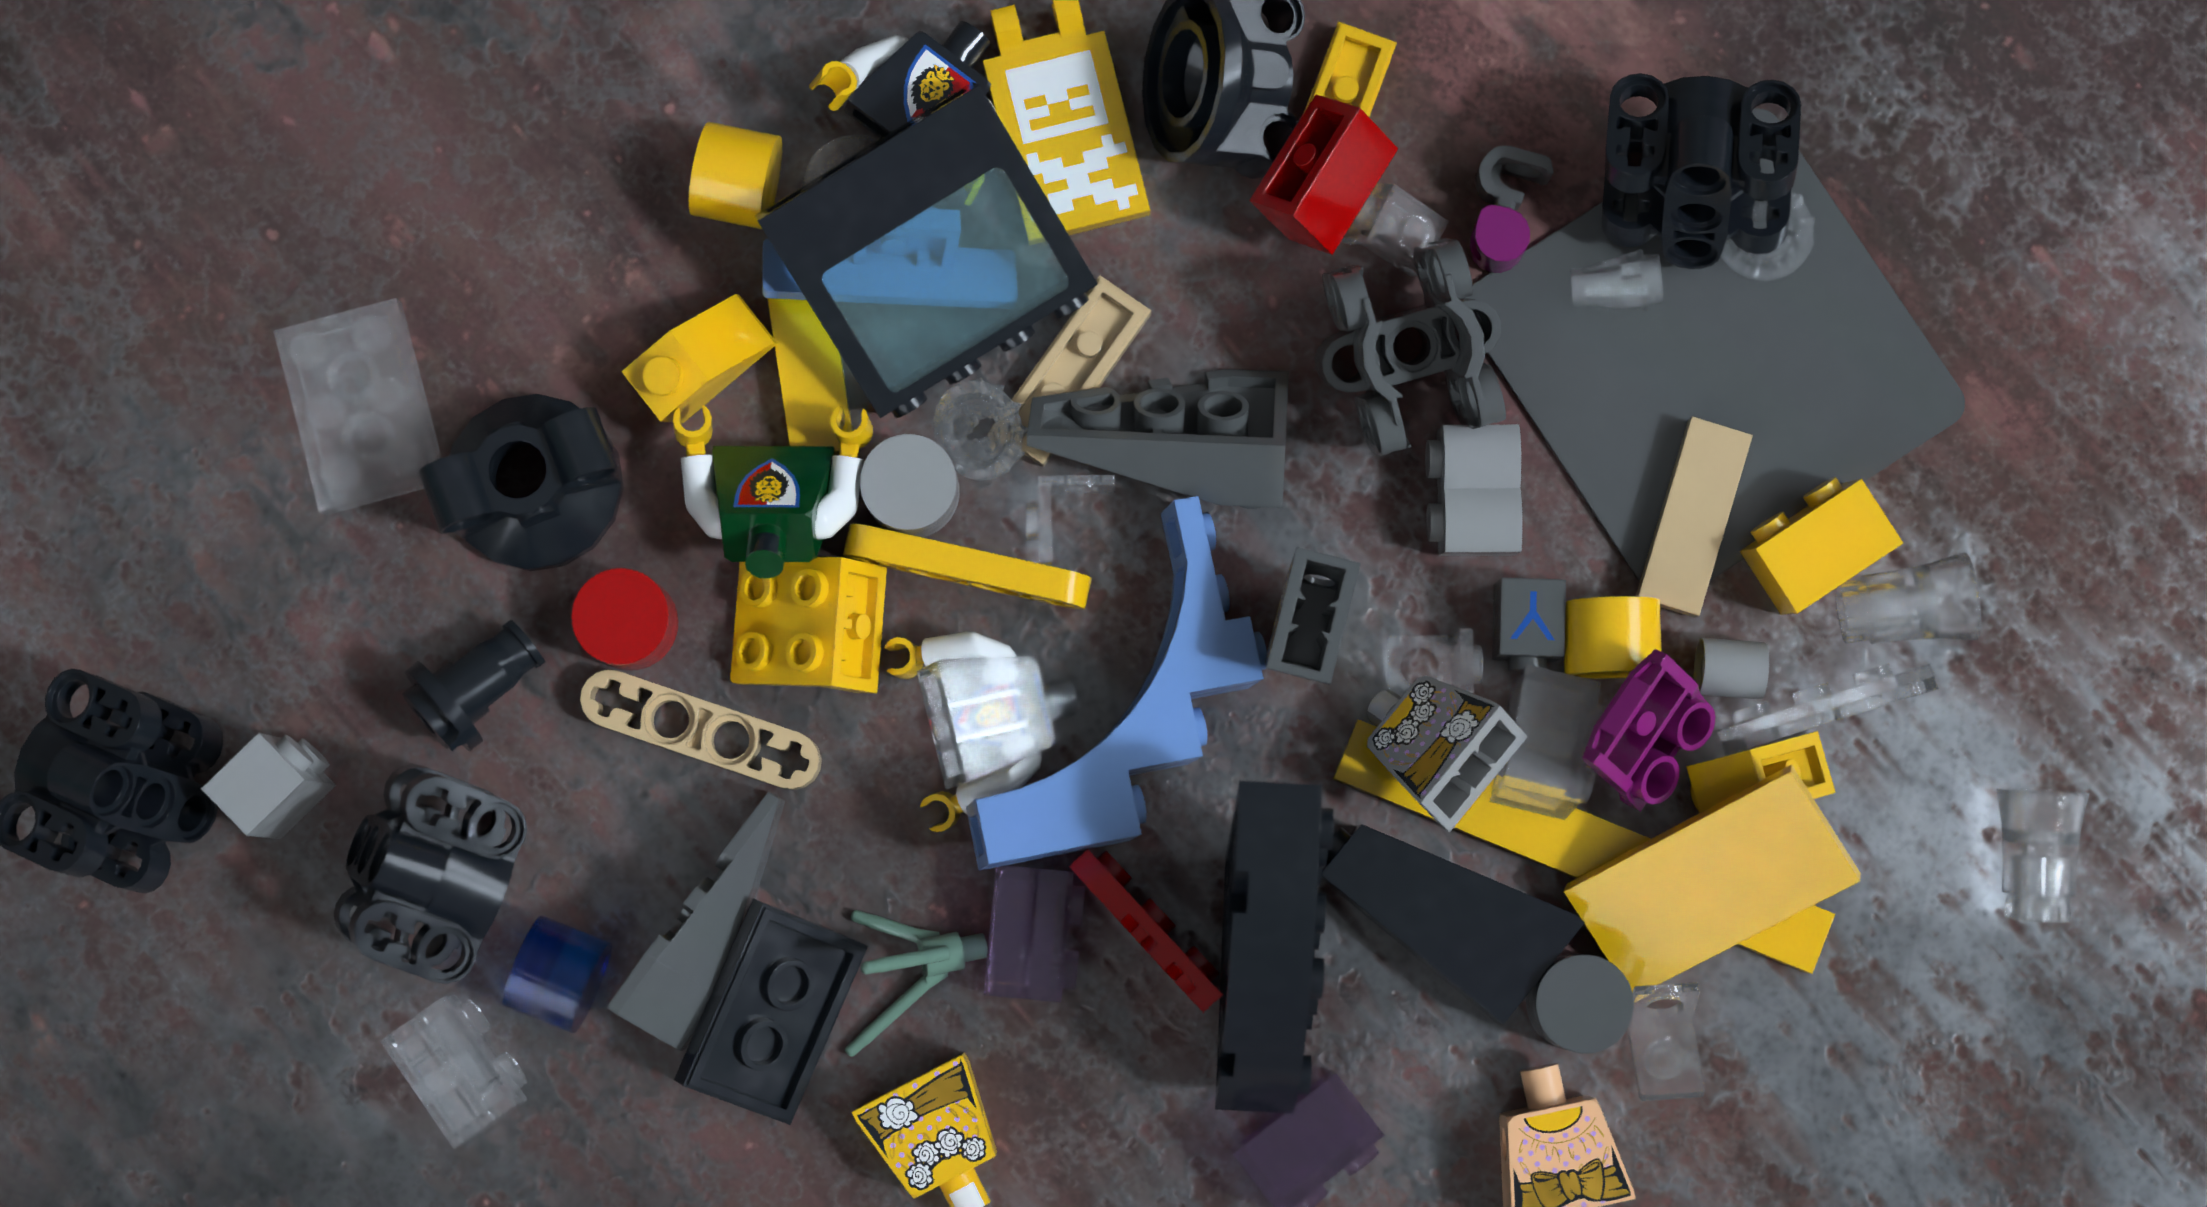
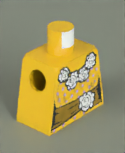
[851,1052,997,1207]

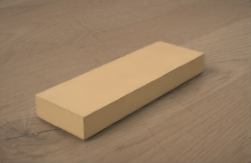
[991,275,1151,467]
[1635,416,1753,618]

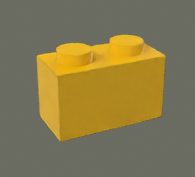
[1740,477,1903,615]

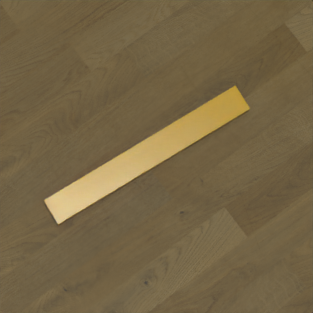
[1333,719,1835,974]

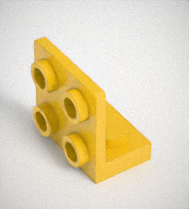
[730,557,887,693]

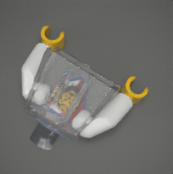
[885,631,1078,832]

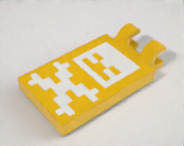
[983,0,1150,245]

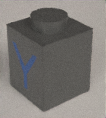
[1492,578,1566,673]

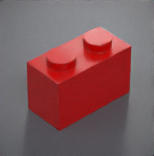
[1249,94,1398,255]

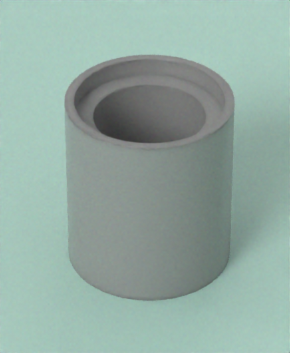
[1694,638,1769,699]

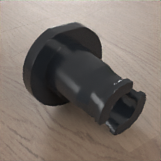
[402,619,545,751]

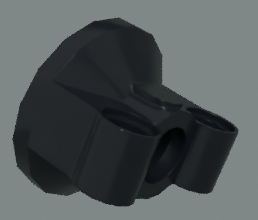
[1142,0,1305,179]
[419,394,624,571]

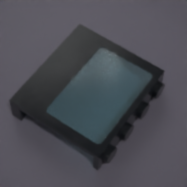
[755,82,1098,418]

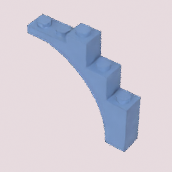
[966,496,1267,870]

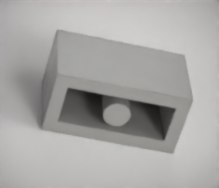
[201,733,336,839]

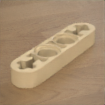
[580,670,822,790]

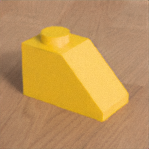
[621,294,778,423]
[1687,731,1836,813]

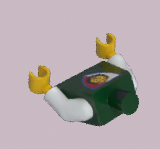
[673,405,873,579]

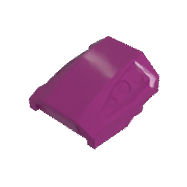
[1582,649,1715,812]

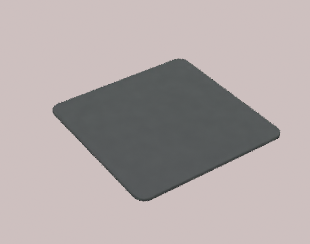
[1466,108,1965,583]

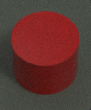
[571,568,678,671]

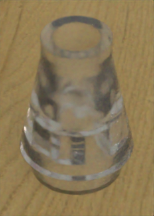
[1570,249,1664,312]

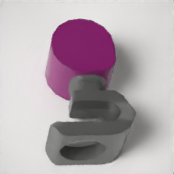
[1469,145,1553,273]

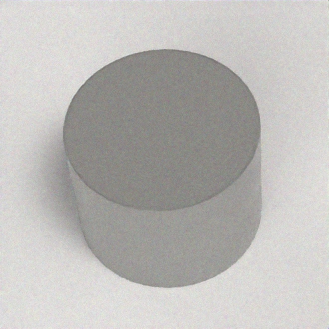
[860,434,960,538]

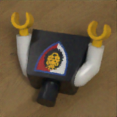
[809,21,996,205]

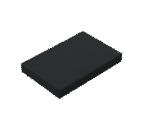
[674,898,868,1125]

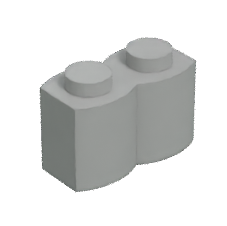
[1425,424,1522,556]

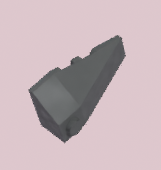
[1027,369,1289,509]
[606,791,785,1051]

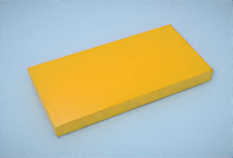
[1564,764,1861,997]

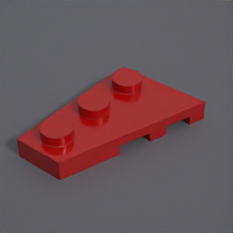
[1069,849,1223,1013]

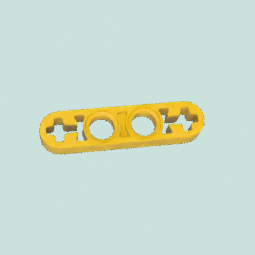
[843,524,1092,610]

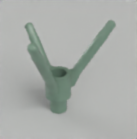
[845,910,988,1057]

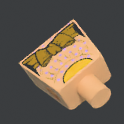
[1499,1063,1636,1207]

